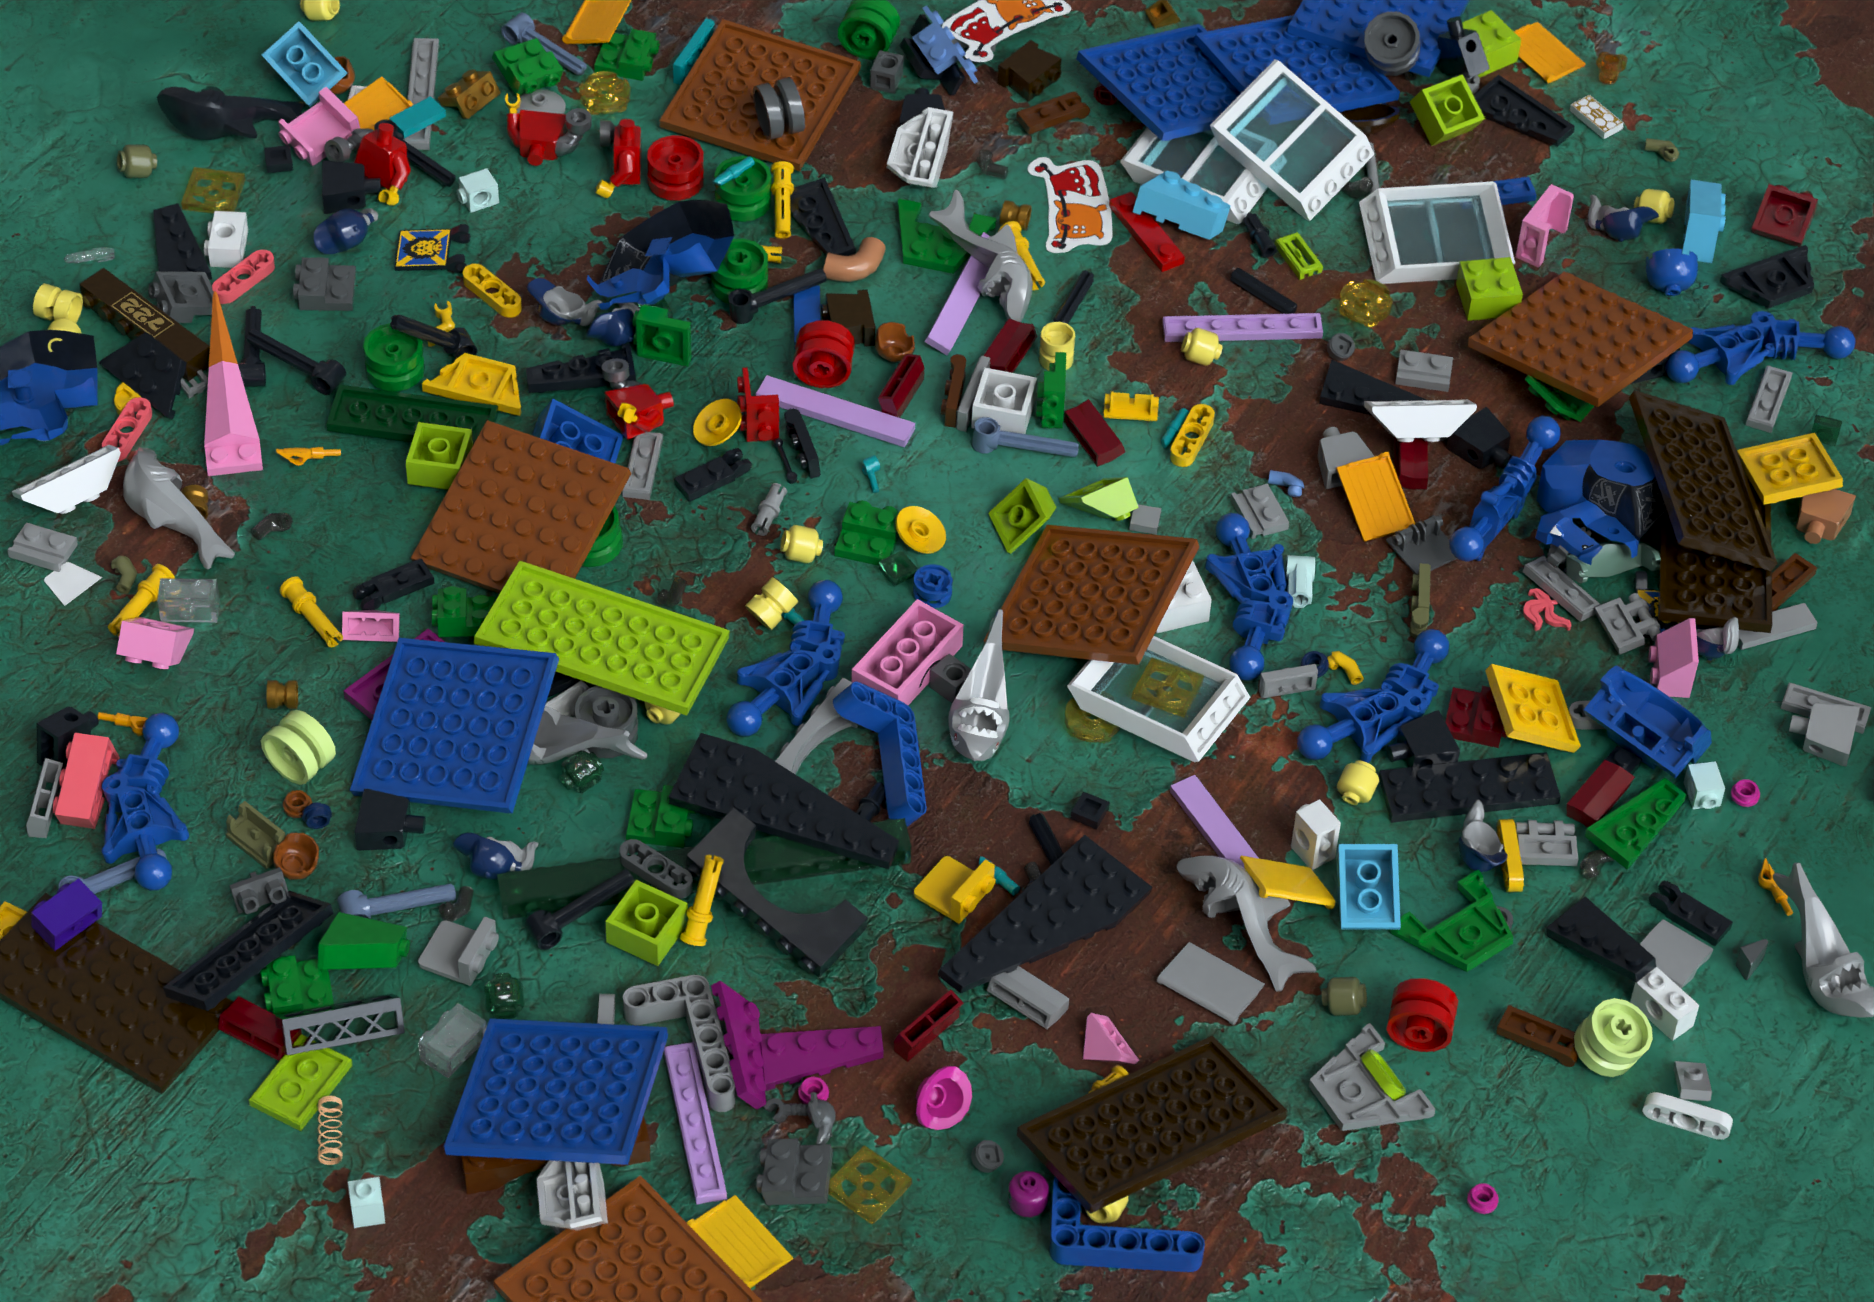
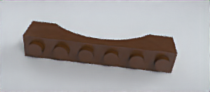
[461,1115,651,1195]

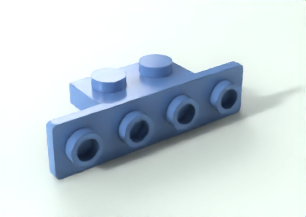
[912,5,978,84]

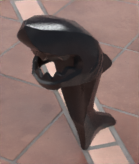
[156,86,305,140]

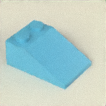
[262,21,348,107]
[1336,844,1401,930]

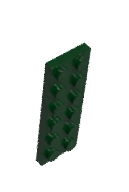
[326,384,499,445]

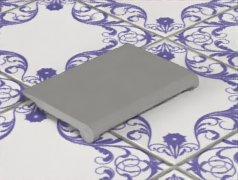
[1157,942,1265,1025]

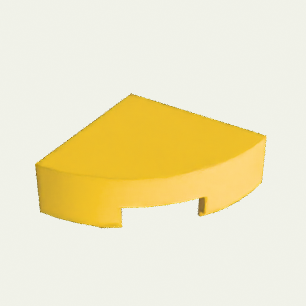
[114,382,141,415]

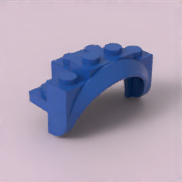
[1584,665,1712,779]

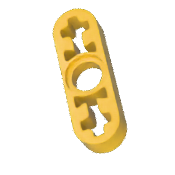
[463,264,522,318]
[1170,404,1215,467]
[1497,819,1524,892]

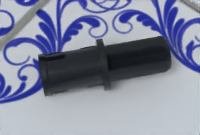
[1243,213,1277,258]
[856,782,886,822]

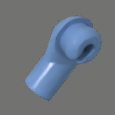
[1268,470,1304,497]

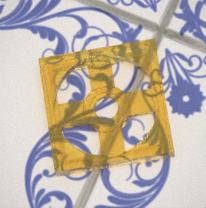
[181,167,245,213]
[1131,657,1204,718]
[828,1145,912,1225]

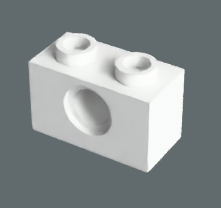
[204,211,248,268]
[1291,799,1341,870]
[1630,967,1699,1041]

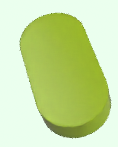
[1361,1049,1406,1101]

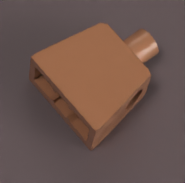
[1796,489,1856,544]

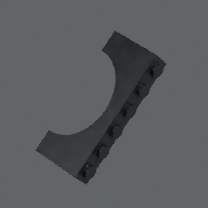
[686,808,868,978]

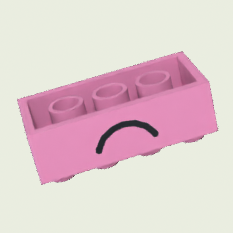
[852,599,964,705]

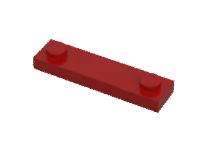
[1109,191,1185,272]

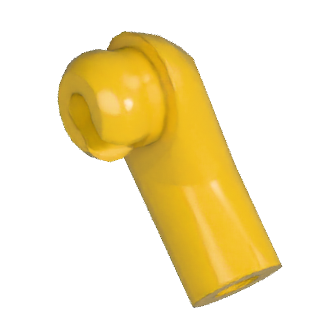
[1327,651,1364,685]

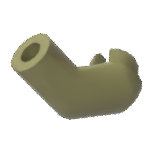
[1645,138,1679,162]
[111,555,137,594]

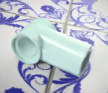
[1285,555,1315,608]

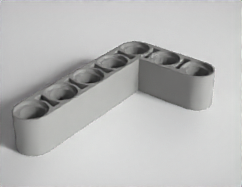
[623,975,735,1112]

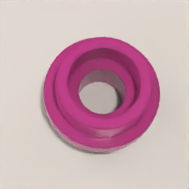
[1731,779,1760,807]
[798,1077,829,1104]
[1467,1184,1499,1214]

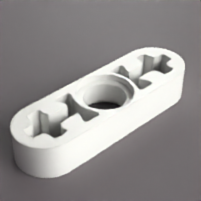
[1643,1092,1733,1139]

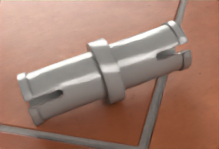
[751,483,787,536]

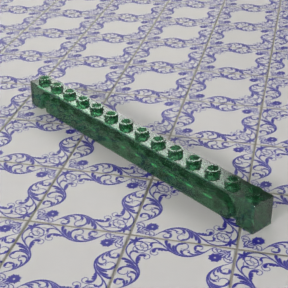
[497,818,911,920]

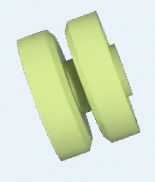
[261,710,336,785]
[1574,998,1653,1077]

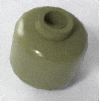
[117,144,157,178]
[1322,977,1367,1016]

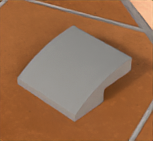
[1640,919,1714,989]

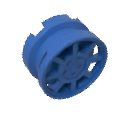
[913,564,953,608]

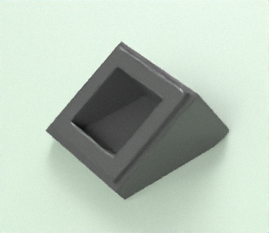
[1736,939,1768,980]

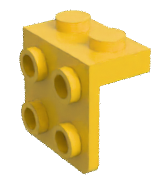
[914,856,996,924]

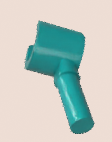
[862,455,880,493]

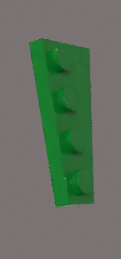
[1585,778,1686,870]

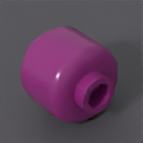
[1008,1171,1049,1217]

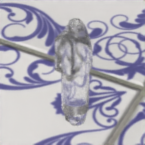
[64,247,115,263]

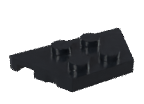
[1720,245,1814,309]
[99,332,187,419]

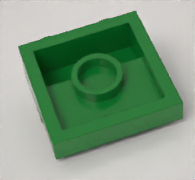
[594,29,660,81]
[492,38,563,96]
[633,305,691,367]
[1036,352,1066,429]
[834,500,899,568]
[432,586,495,637]
[626,785,696,848]
[261,955,334,1015]

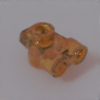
[1596,52,1628,84]

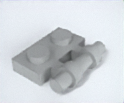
[1595,593,1661,655]
[1515,820,1578,866]

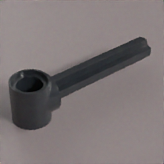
[374,120,456,187]
[728,269,827,324]
[238,306,266,387]
[390,315,478,359]
[246,329,346,395]
[525,869,635,950]

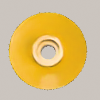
[693,399,742,446]
[895,506,946,554]

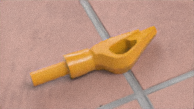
[276,447,341,466]
[98,712,148,736]
[1758,858,1793,916]

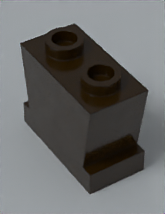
[997,40,1062,102]
[821,289,875,347]

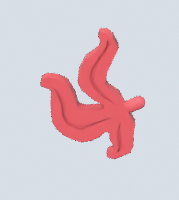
[1523,588,1571,631]

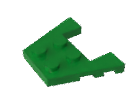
[898,198,997,274]
[1389,870,1513,972]

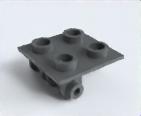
[1386,515,1457,574]

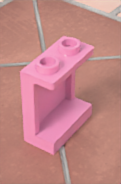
[278,87,360,167]
[1516,184,1574,268]

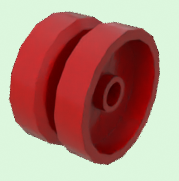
[647,135,704,201]
[793,321,855,388]
[1386,978,1458,1052]

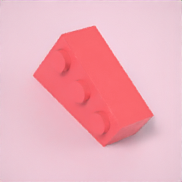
[53,733,120,829]

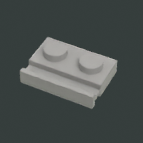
[1395,350,1453,392]
[1231,484,1289,539]
[8,522,78,572]

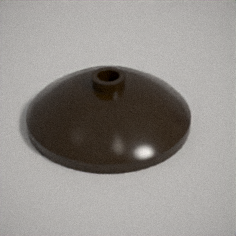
[1323,104,1400,138]

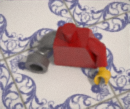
[505,93,592,166]
[596,119,642,198]
[324,123,411,206]
[602,358,674,440]

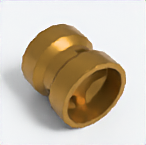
[1000,200,1032,231]
[181,485,208,520]
[266,680,298,709]

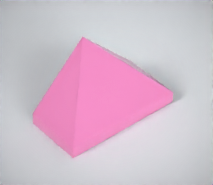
[342,610,400,642]
[1083,1013,1139,1064]

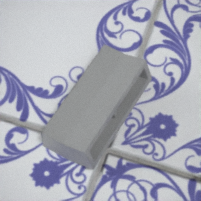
[26,758,63,838]
[987,966,1069,1029]

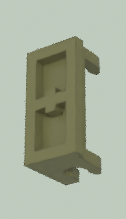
[226,801,286,869]

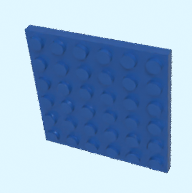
[1287,0,1470,77]
[1194,15,1400,126]
[1077,24,1262,141]
[350,638,559,814]
[444,1019,668,1165]

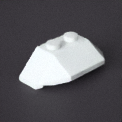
[887,107,953,187]
[1364,399,1477,442]
[12,445,121,514]
[537,1161,608,1230]

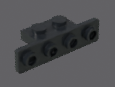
[899,14,965,96]

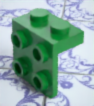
[1525,375,1594,422]

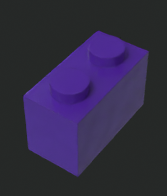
[31,878,102,951]

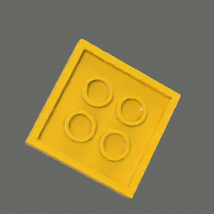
[1737,433,1843,505]
[1485,664,1581,753]

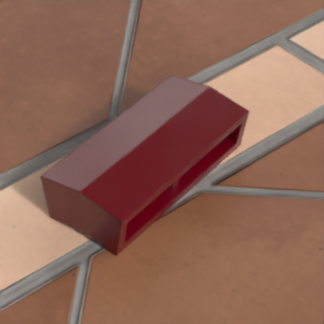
[984,318,1037,373]
[878,354,925,418]
[1064,399,1126,467]
[1394,436,1428,490]
[1567,760,1635,828]
[894,990,963,1062]
[218,996,302,1061]

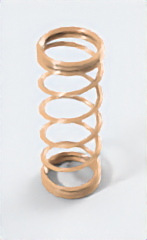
[318,1096,342,1165]

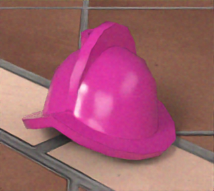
[916,1066,972,1130]

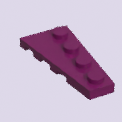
[711,981,766,1109]
[761,1026,884,1091]

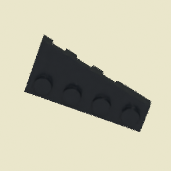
[1474,74,1575,147]
[782,178,856,257]
[153,203,212,280]
[526,343,636,393]
[1319,360,1426,416]
[1546,896,1656,983]

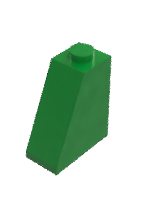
[318,912,410,970]

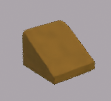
[1144,0,1181,28]

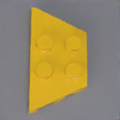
[422,353,521,416]

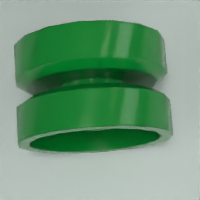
[838,0,900,60]
[714,156,771,222]
[711,239,768,304]
[363,323,425,392]
[582,505,623,567]

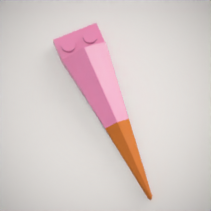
[204,291,263,476]

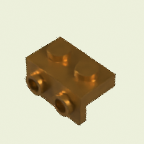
[438,69,500,119]

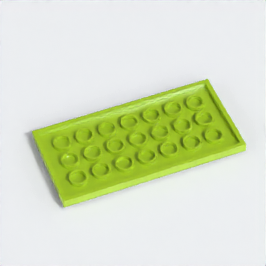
[474,561,730,716]

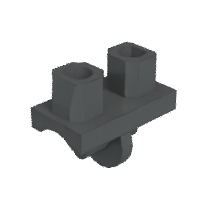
[229,867,288,914]

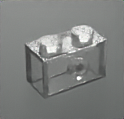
[157,578,220,623]
[418,1003,487,1078]

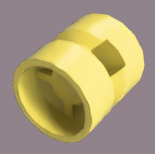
[33,284,83,323]
[1039,322,1075,371]
[745,577,798,631]

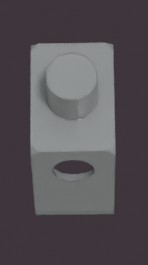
[1318,427,1375,489]
[1789,704,1860,767]

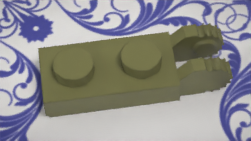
[1409,563,1431,639]

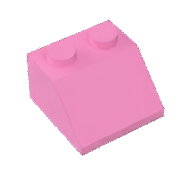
[116,617,194,669]
[1649,618,1699,698]

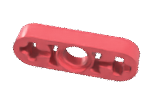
[212,250,275,304]
[102,397,152,462]

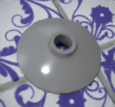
[516,89,566,114]

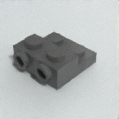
[293,258,356,311]
[148,272,222,323]
[757,1138,833,1205]

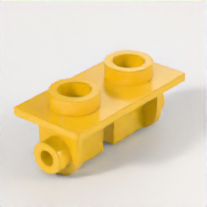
[1104,391,1159,421]

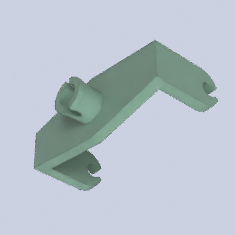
[1566,543,1661,583]

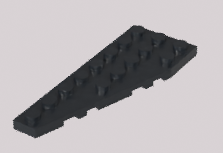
[669,733,899,869]
[938,835,1153,994]

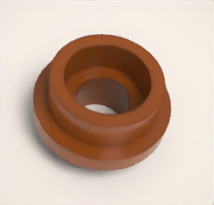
[283,790,312,818]

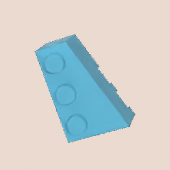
[1133,170,1231,240]
[1682,180,1726,263]

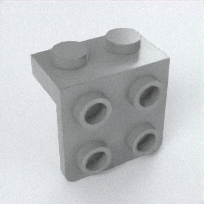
[418,917,499,986]

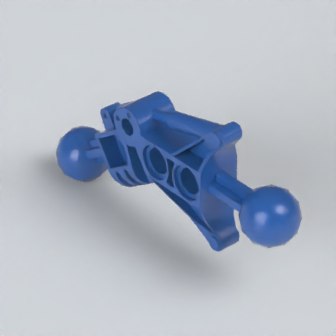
[1665,311,1856,385]
[1449,415,1561,562]
[1205,513,1294,681]
[726,580,845,737]
[1297,629,1449,763]
[102,713,189,891]

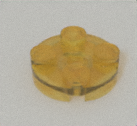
[580,71,631,115]
[1339,279,1393,327]
[1065,691,1120,743]

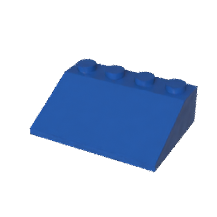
[532,399,624,463]

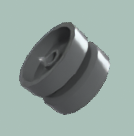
[1364,12,1420,76]
[753,77,805,140]
[574,686,638,758]

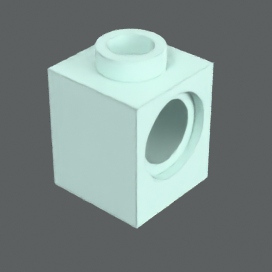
[457,168,499,213]
[1684,762,1725,809]
[348,1177,385,1228]

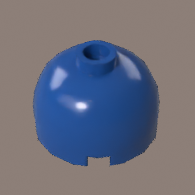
[1646,248,1698,296]

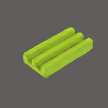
[1275,232,1323,280]

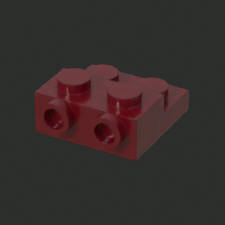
[1751,184,1818,247]
[1446,686,1507,748]

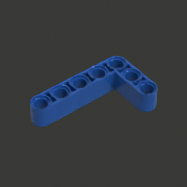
[833,682,927,829]
[1050,1177,1205,1272]

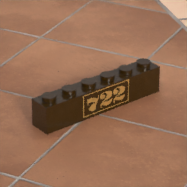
[79,268,210,381]

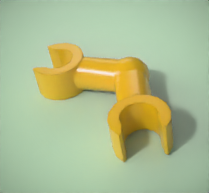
[428,300,455,347]

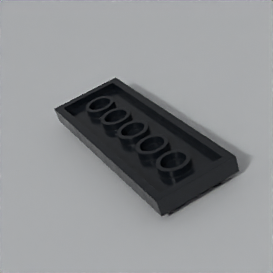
[1379,752,1561,823]
[163,891,334,1011]

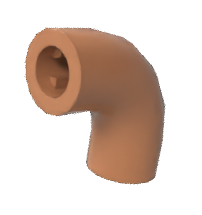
[823,237,886,282]

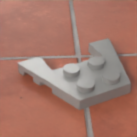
[1309,1023,1435,1131]

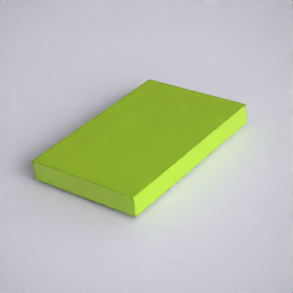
[249,1034,353,1131]

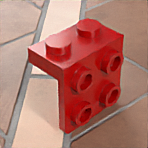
[737,367,779,442]

